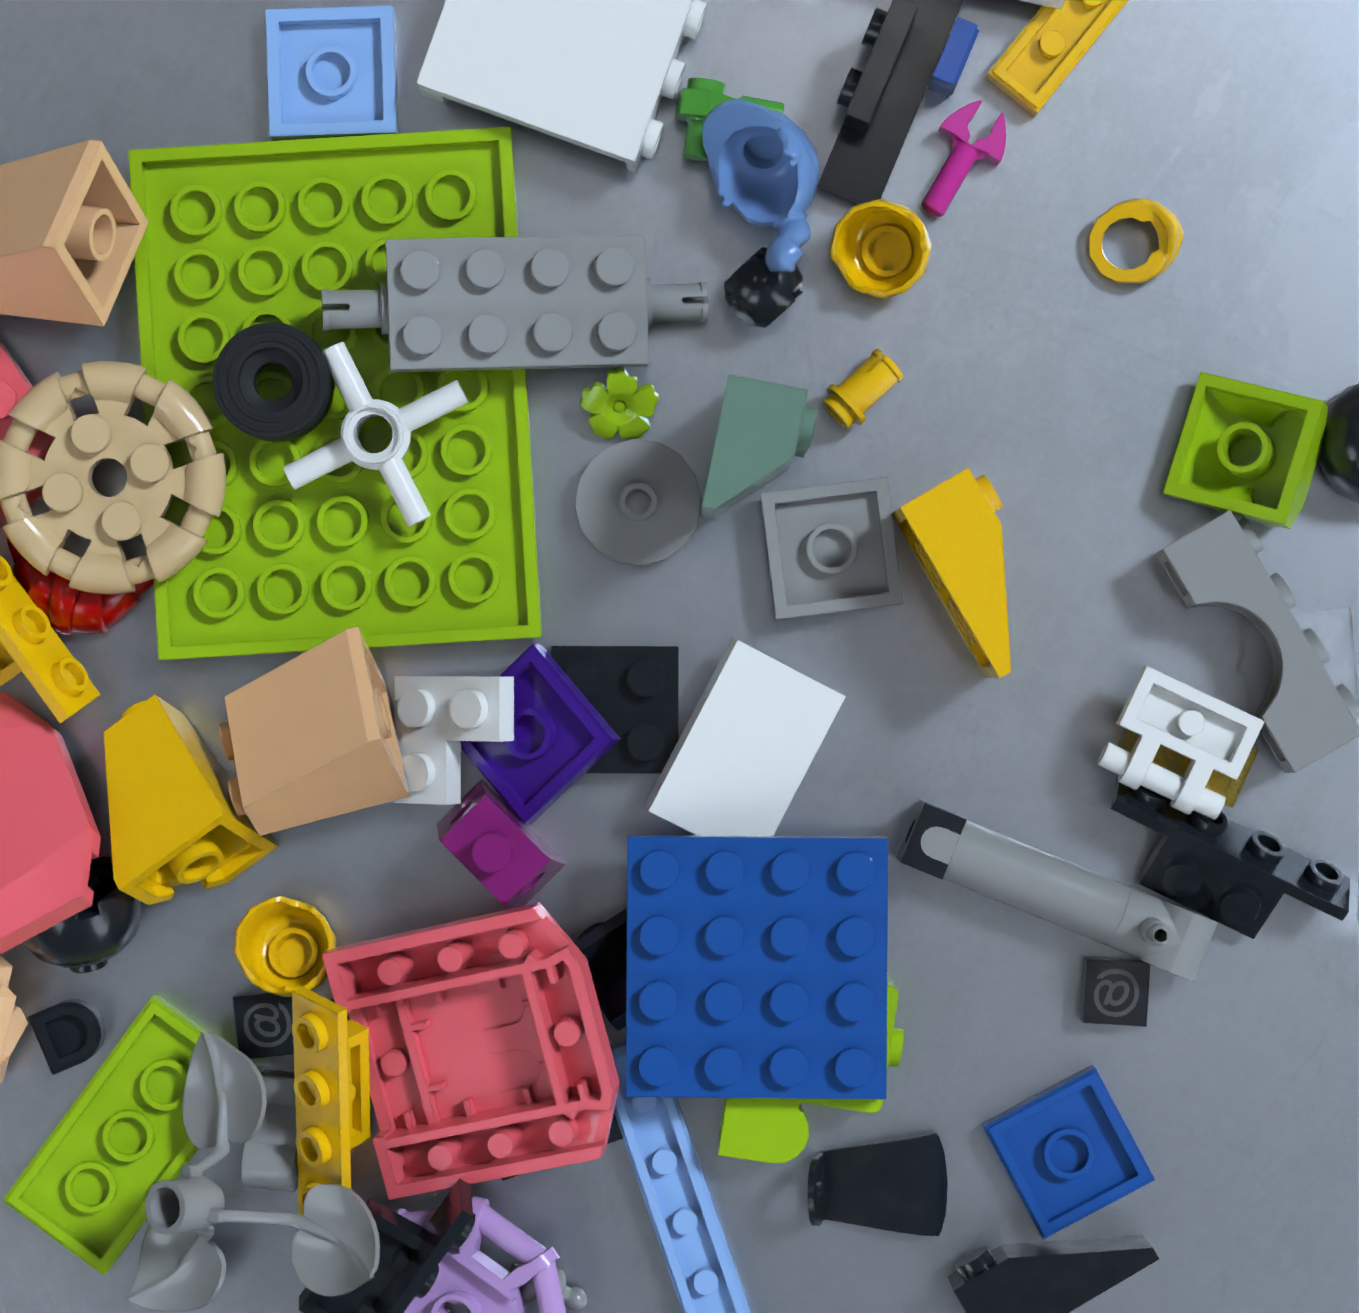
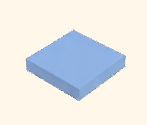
[265,5,399,141]

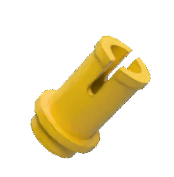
[822,348,904,429]

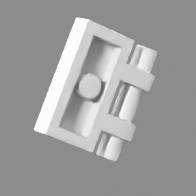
[1097,666,1265,820]

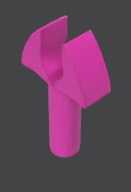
[922,100,1006,217]

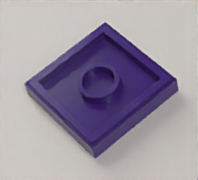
[461,643,621,825]

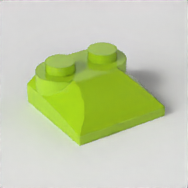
[1163,372,1328,529]

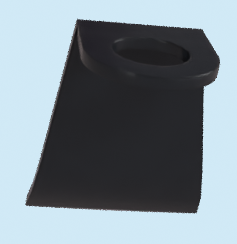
[807,1133,948,1236]

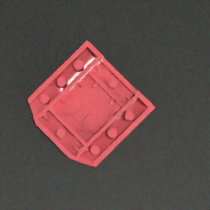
[0,691,101,955]
[322,902,620,1200]

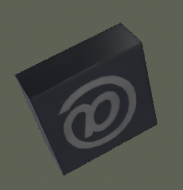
[1080,957,1150,1027]
[232,991,294,1059]

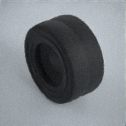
[213,322,335,442]

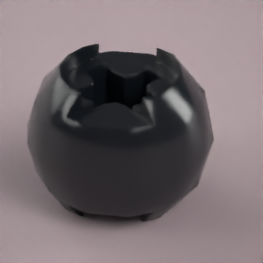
[724,247,803,328]

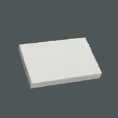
[644,637,846,836]

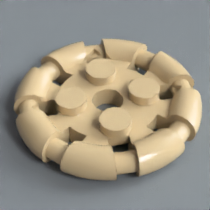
[0,361,226,594]

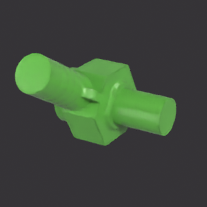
[674,78,784,161]

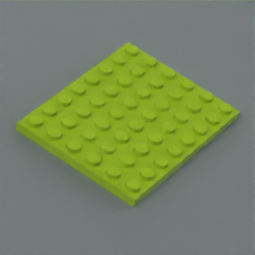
[128,127,543,660]

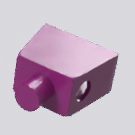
[436,779,566,908]

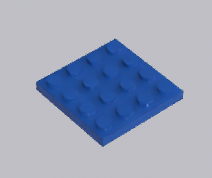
[626,835,888,1099]

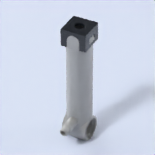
[896,800,1218,981]

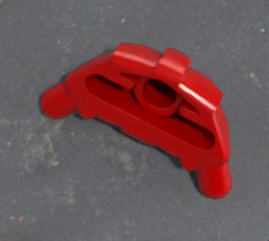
[7,537,154,636]

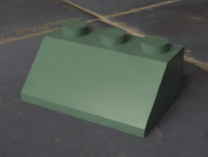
[701,374,817,519]

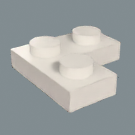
[394,676,514,805]

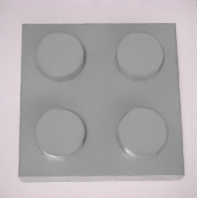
[760,477,903,620]

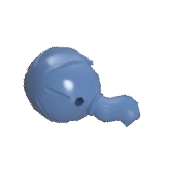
[702,99,819,272]

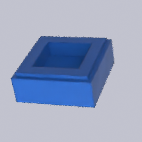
[927,17,980,98]

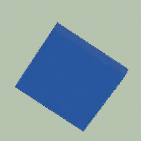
[981,1064,1155,1239]

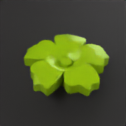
[580,367,659,439]

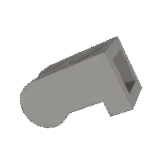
[241,1066,298,1192]

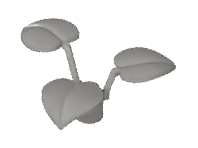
[127,1032,380,1313]

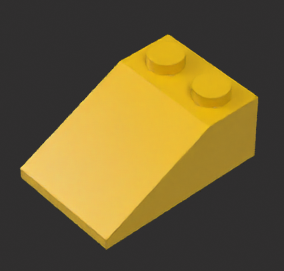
[892,467,1011,679]

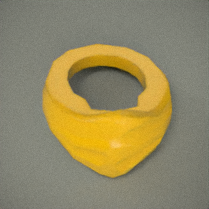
[1089,198,1183,283]

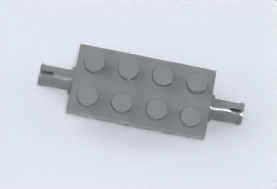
[321,235,709,372]

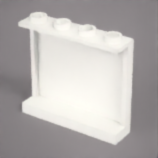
[416,0,708,173]

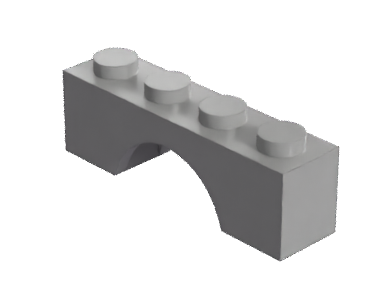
[1156,510,1359,773]

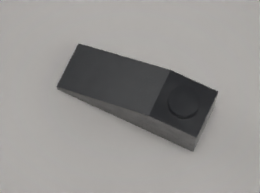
[948,1235,1159,1313]

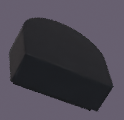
[28,999,106,1075]

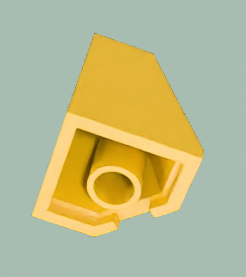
[103,694,278,905]

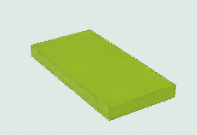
[2,993,208,1276]

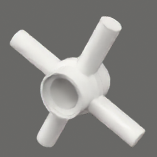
[283,342,468,527]

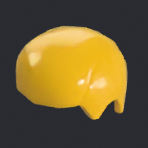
[830,199,931,298]
[234,896,336,997]

